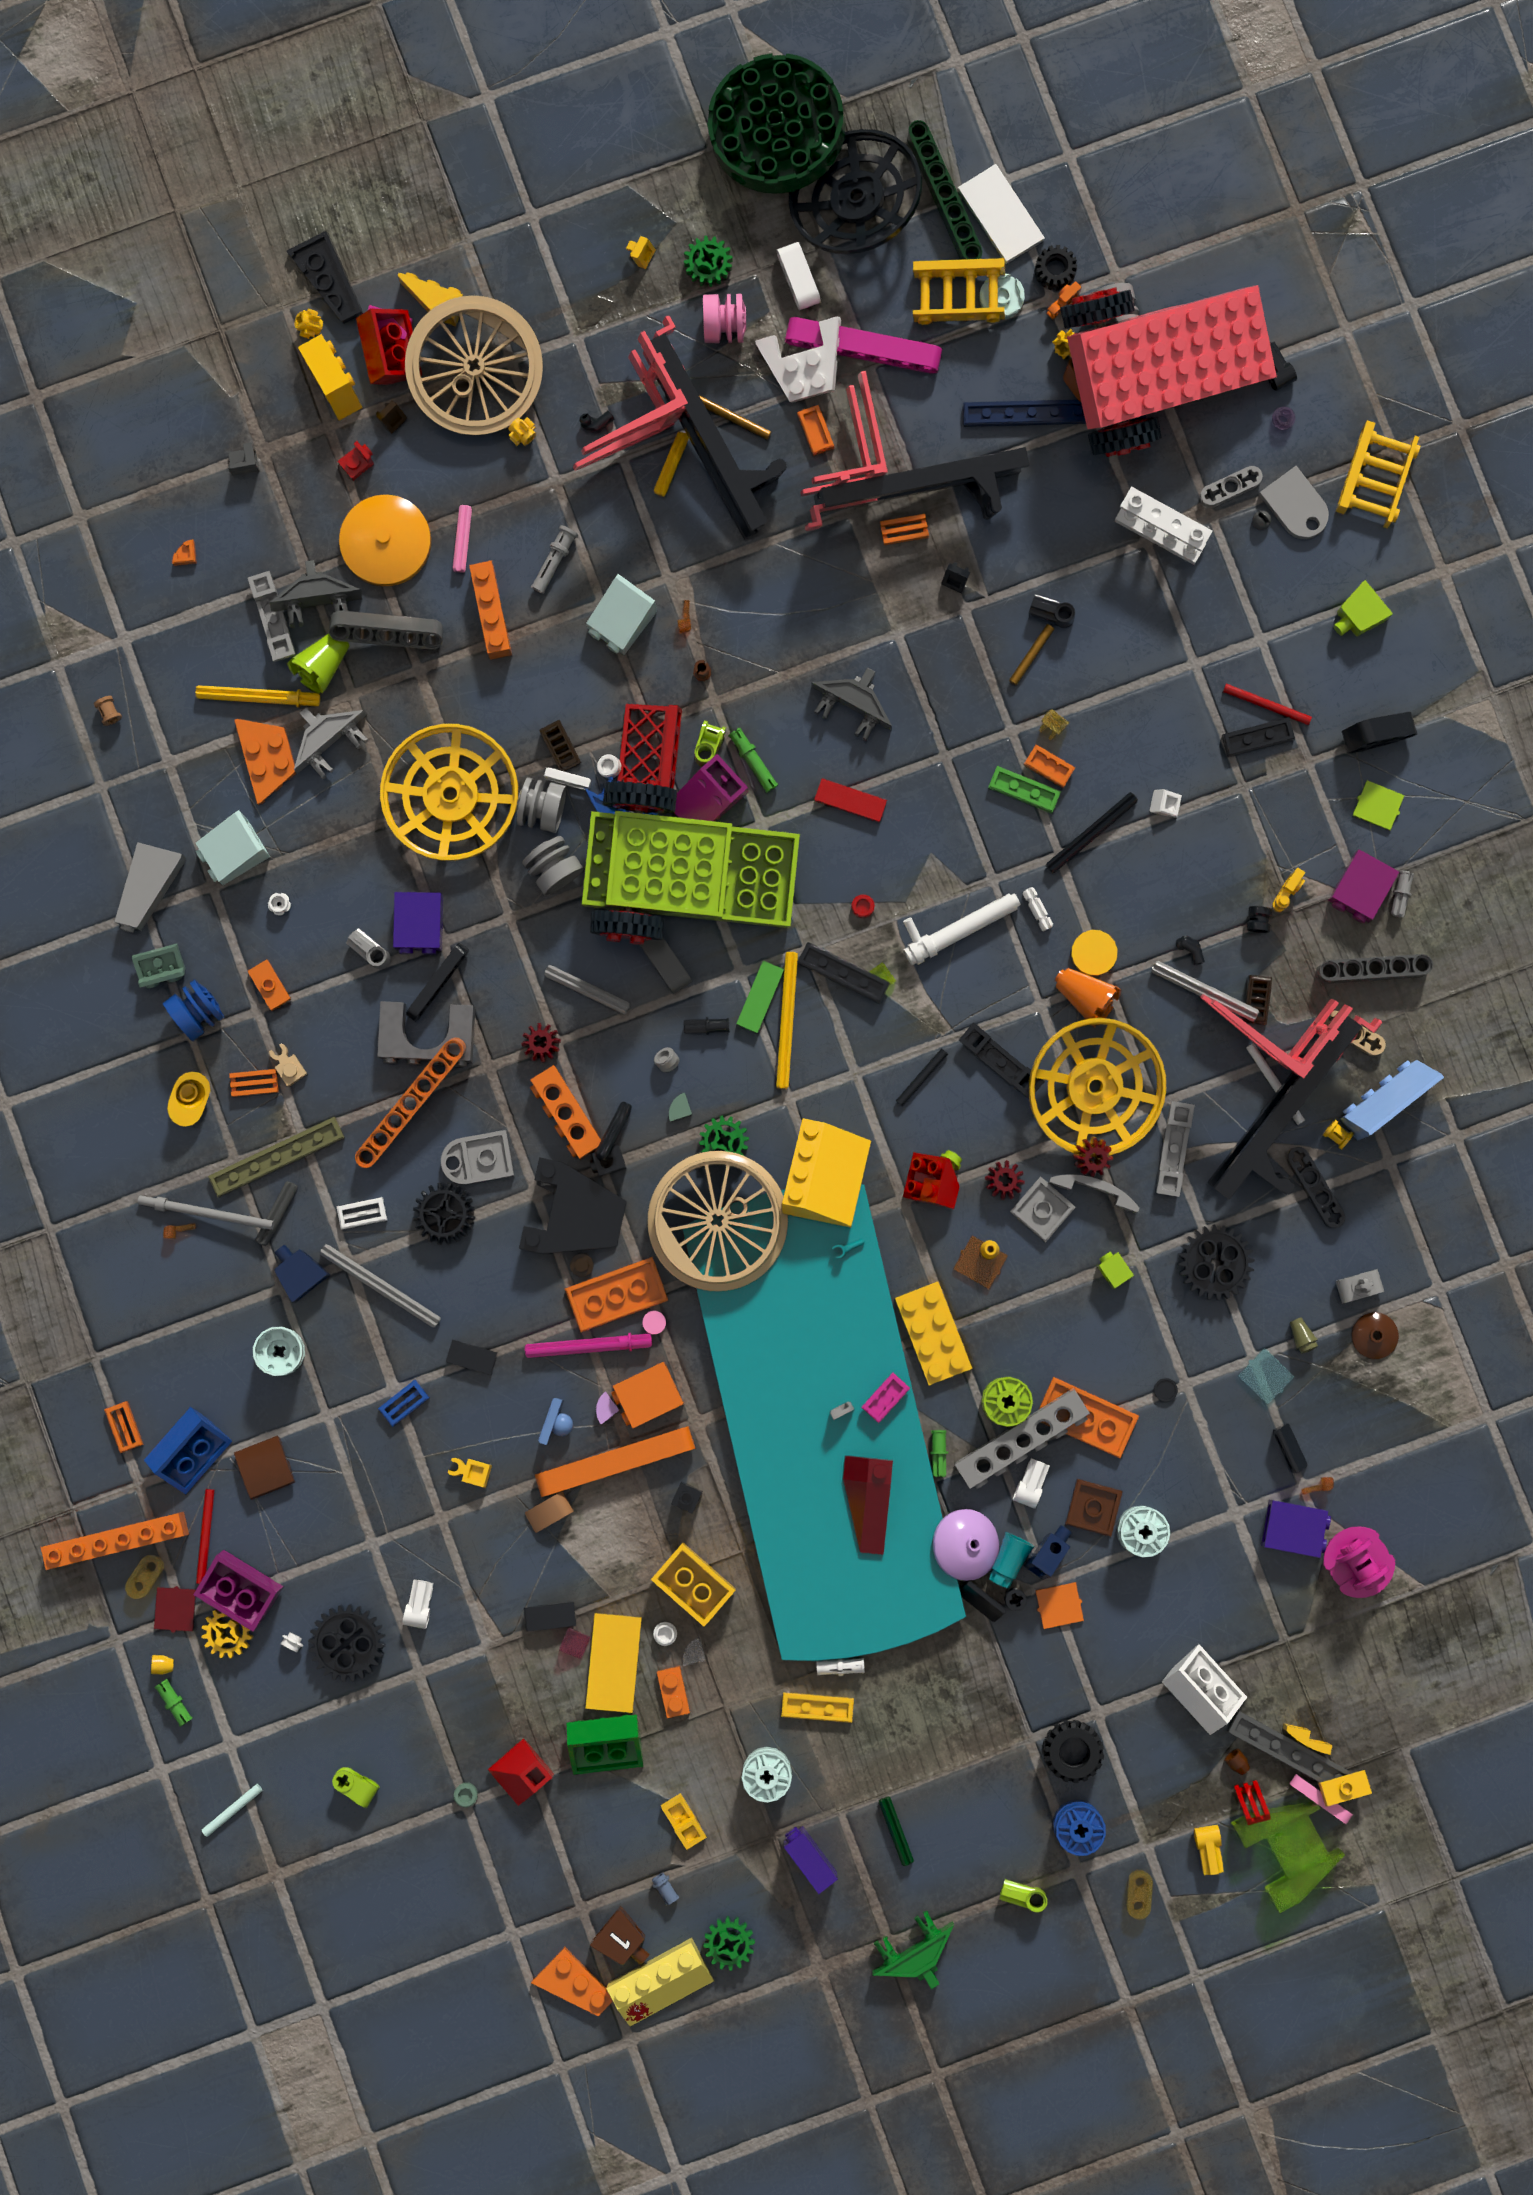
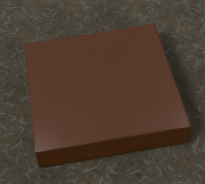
[1065,1479,1123,1537]

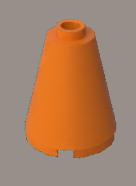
[1055,968,1121,1028]

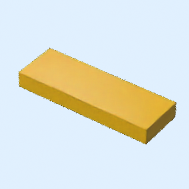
[781,1692,854,1723]

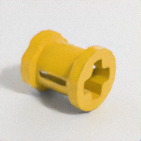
[1323,1119,1354,1150]

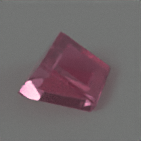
[559,1627,590,1659]

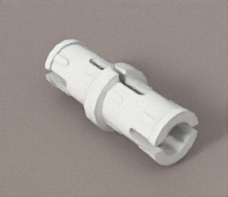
[817,1658,865,1676]

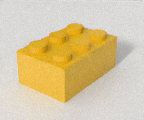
[651,1542,736,1627]

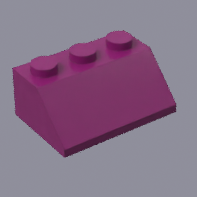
[193,1550,284,1632]

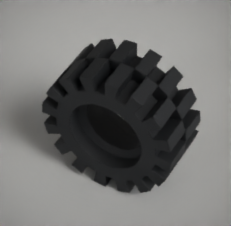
[1035,245,1077,291]

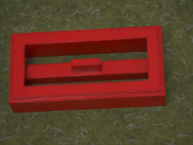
[1234,1780,1271,1825]

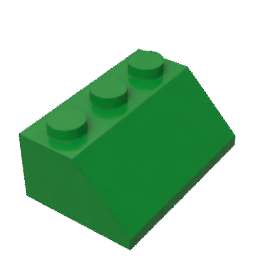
[566,1715,644,1775]

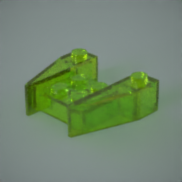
[1231,1802,1345,1913]

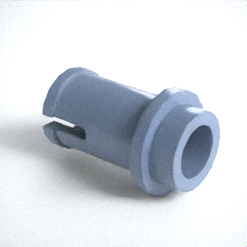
[652,1873,679,1905]

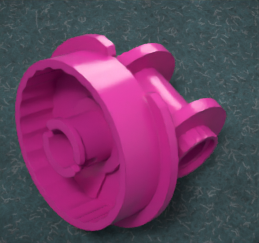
[1323,1526,1395,1598]

